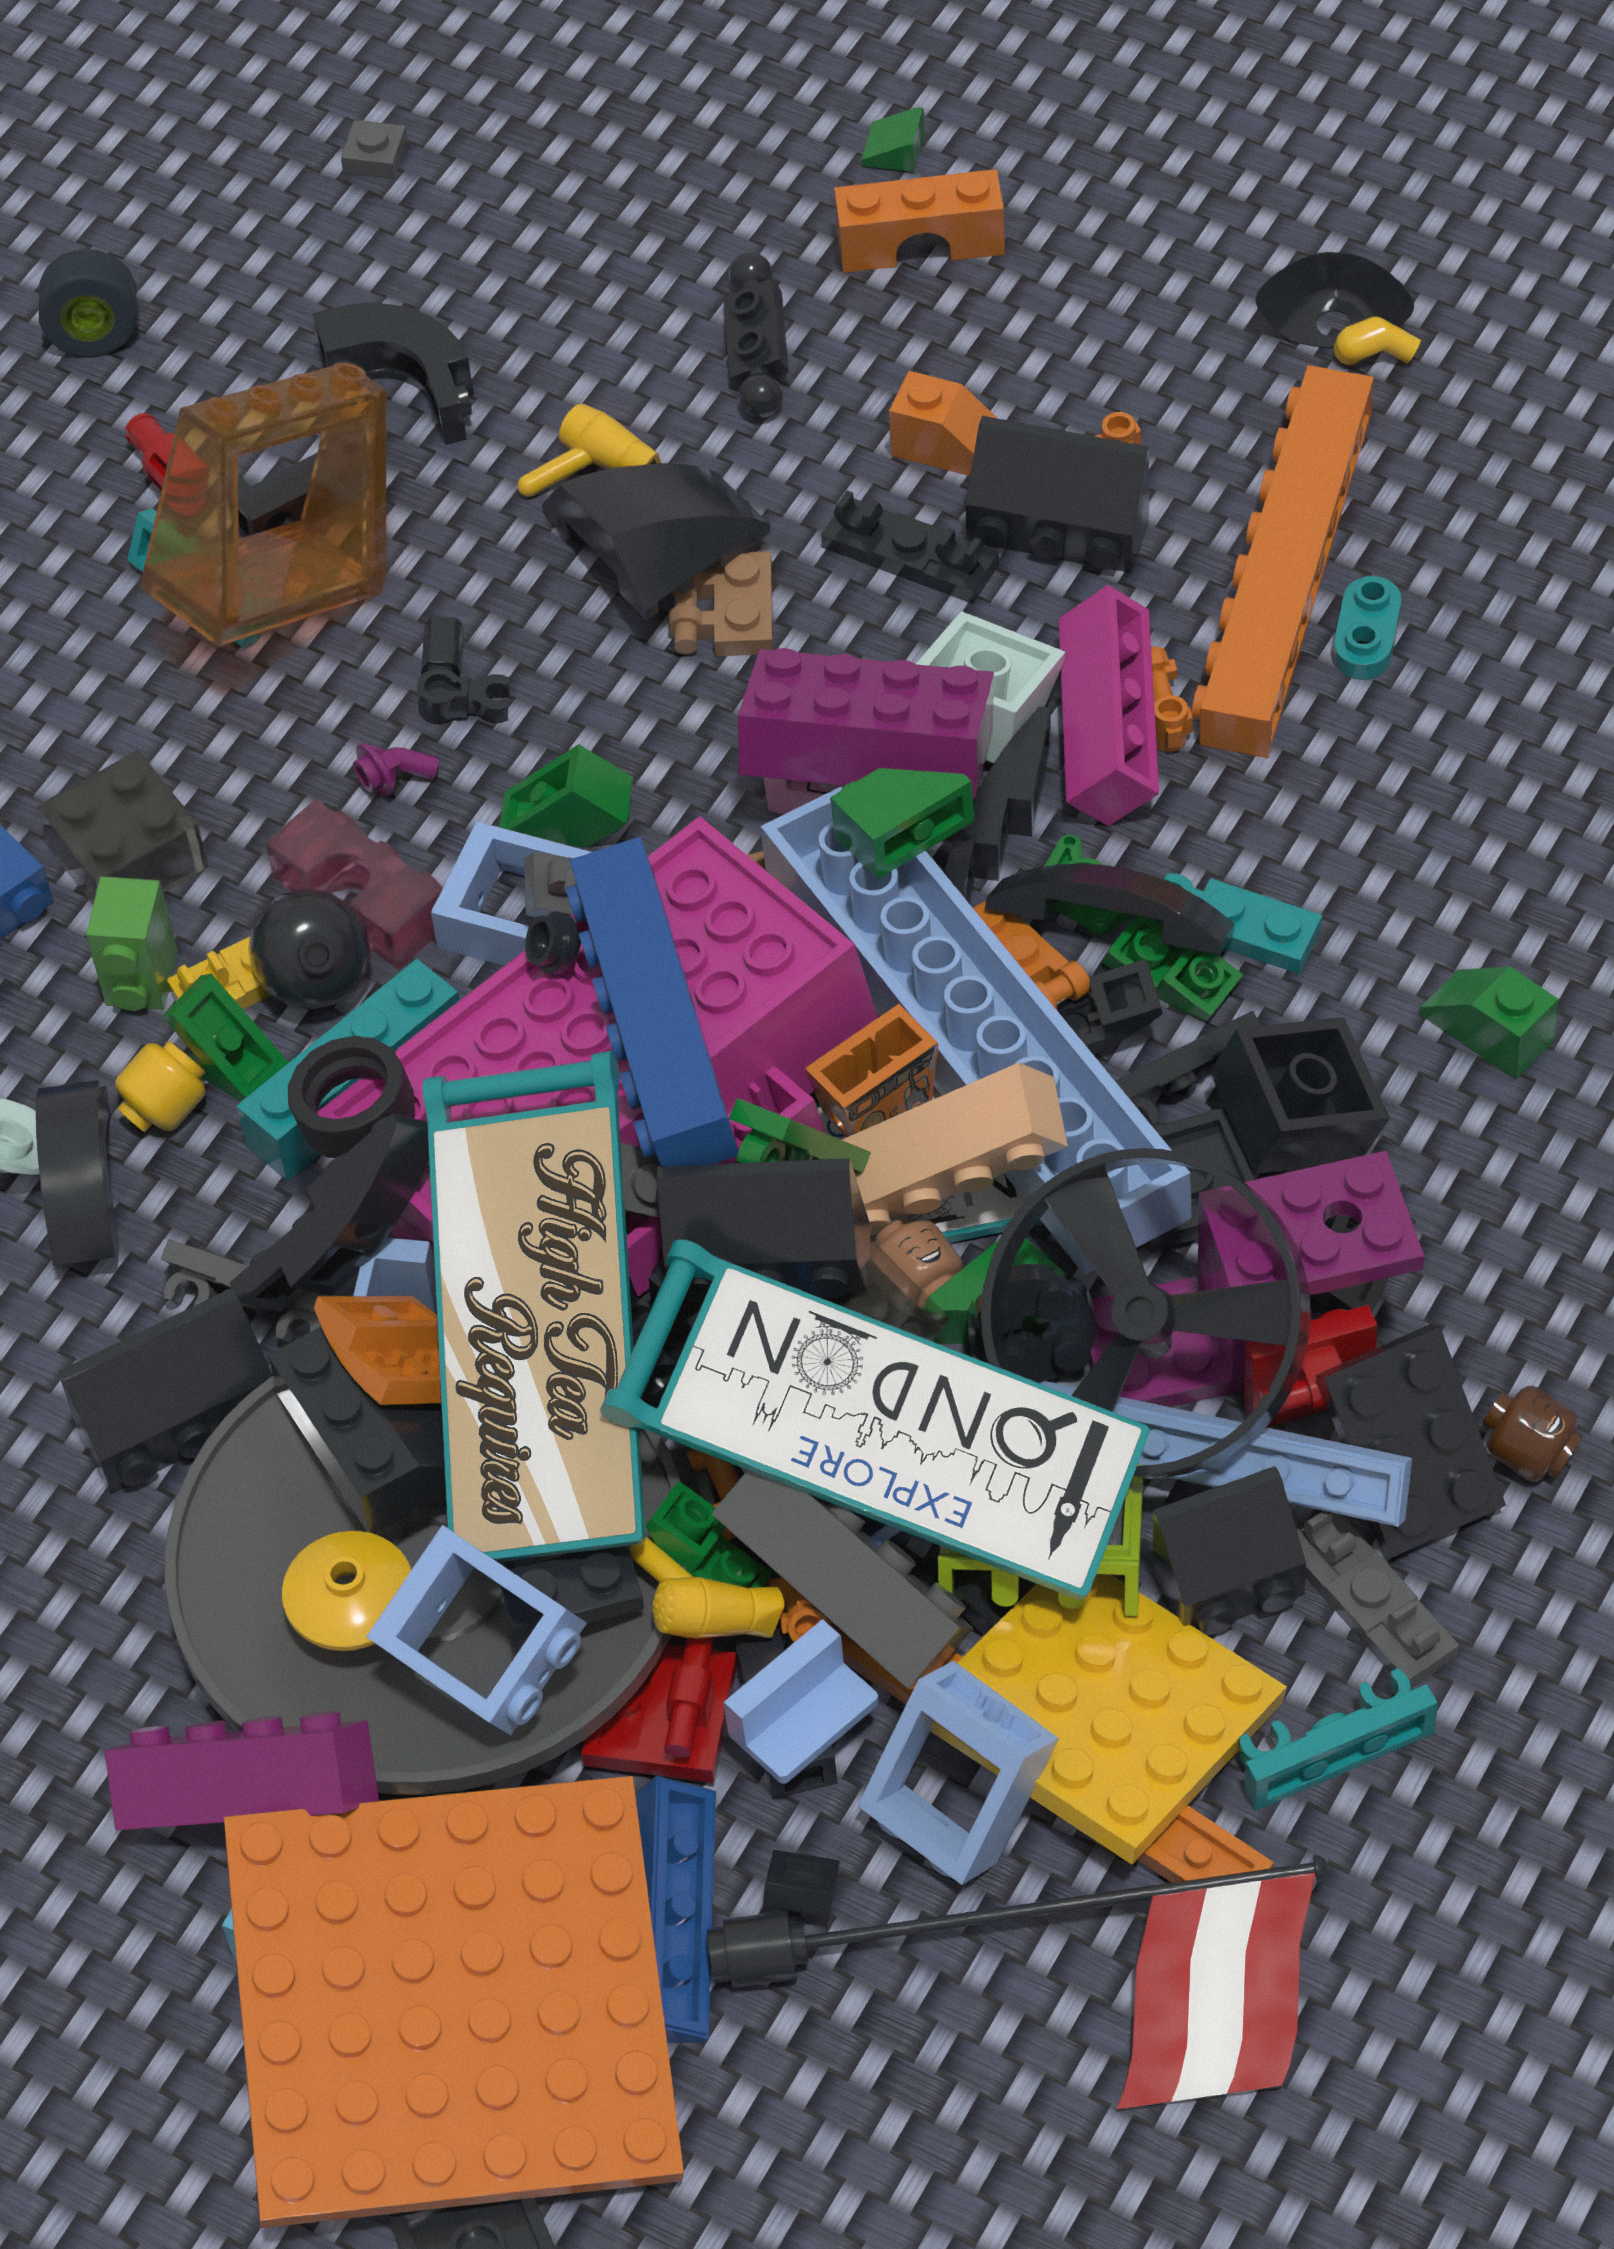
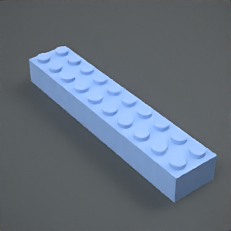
[760,785,1192,1275]

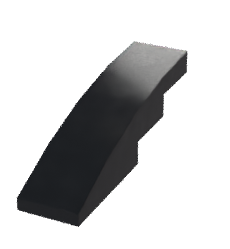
[944,707,1051,904]

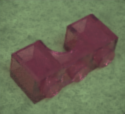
[265,799,442,970]

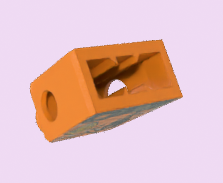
[805,1004,938,1137]

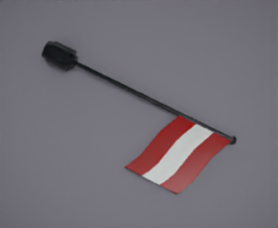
[707,1855,1329,2112]

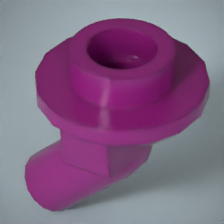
[353,743,439,796]

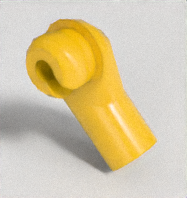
[1334,317,1421,365]

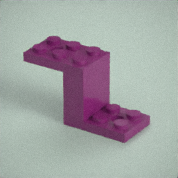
[1089,1151,1424,1407]

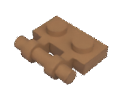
[669,551,773,656]

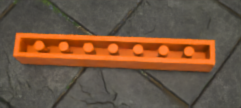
[1192,365,1374,758]

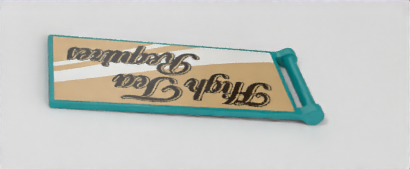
[422,1051,646,1562]

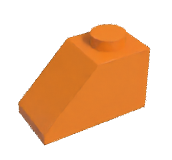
[889,371,997,476]

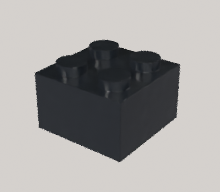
[1210,1017,1390,1174]

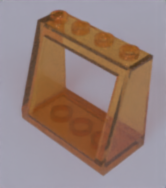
[140,362,387,646]

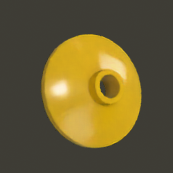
[282,1531,411,1651]

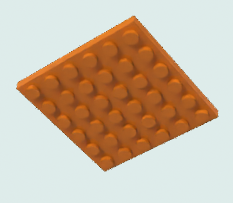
[224,1776,684,2228]

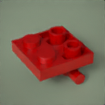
[1244,1305,1377,1427]
[581,1637,738,1783]

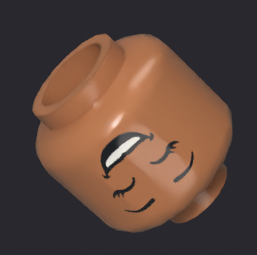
[869,1219,963,1314]

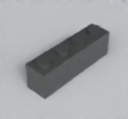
[711,1470,973,1689]

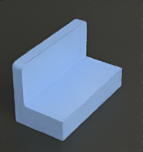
[353,1237,437,1314]
[724,1619,879,1783]

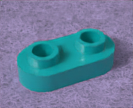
[1333,576,1402,680]

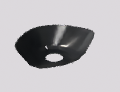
[1255,252,1414,349]

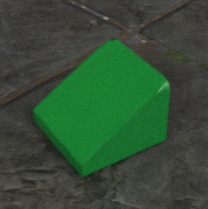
[861,107,925,172]

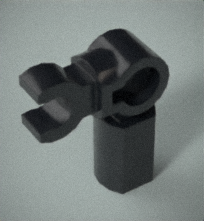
[417,616,510,725]

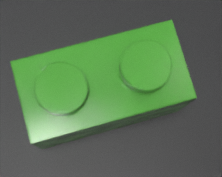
[86,877,178,1011]

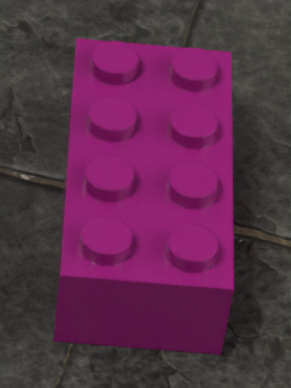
[738,648,994,799]

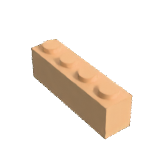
[842,1062,1068,1235]

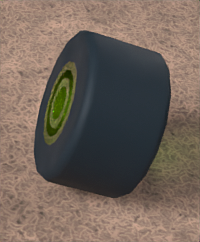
[39,249,137,357]

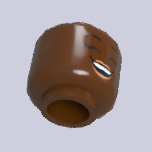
[1482,1385,1583,1482]

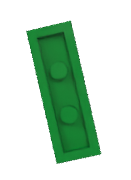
[729,1098,871,1172]

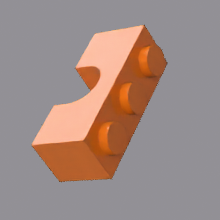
[834,169,1005,273]

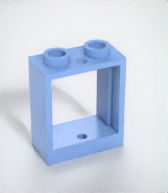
[431,821,591,966]
[366,1525,587,1735]
[858,1661,1059,1885]

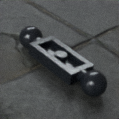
[723,252,789,418]

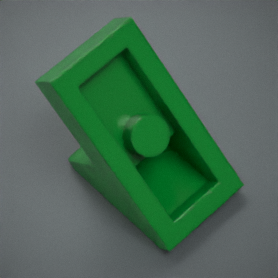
[162,973,289,1102]

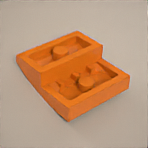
[314,1296,442,1405]

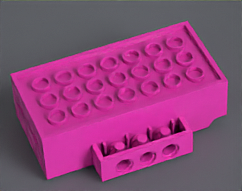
[317,816,878,1297]

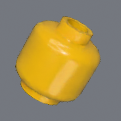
[115,1040,206,1132]

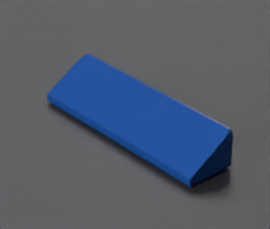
[635,1776,716,2043]

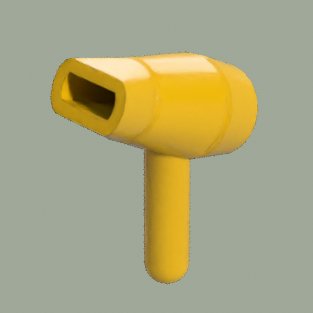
[517,403,661,497]
[629,1537,784,1639]

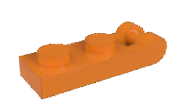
[973,901,1092,1010]

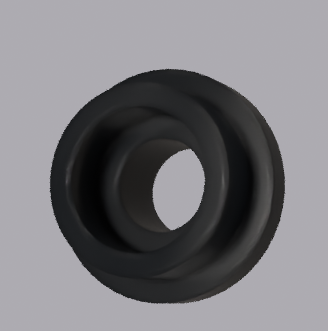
[525,911,581,975]

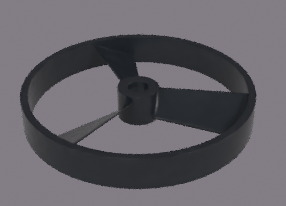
[981,1148,1311,1479]

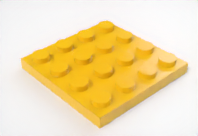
[930,1574,1287,1865]

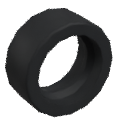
[288,1036,415,1158]

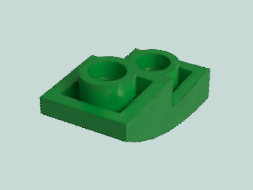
[1101,915,1243,1021]
[645,1480,773,1588]

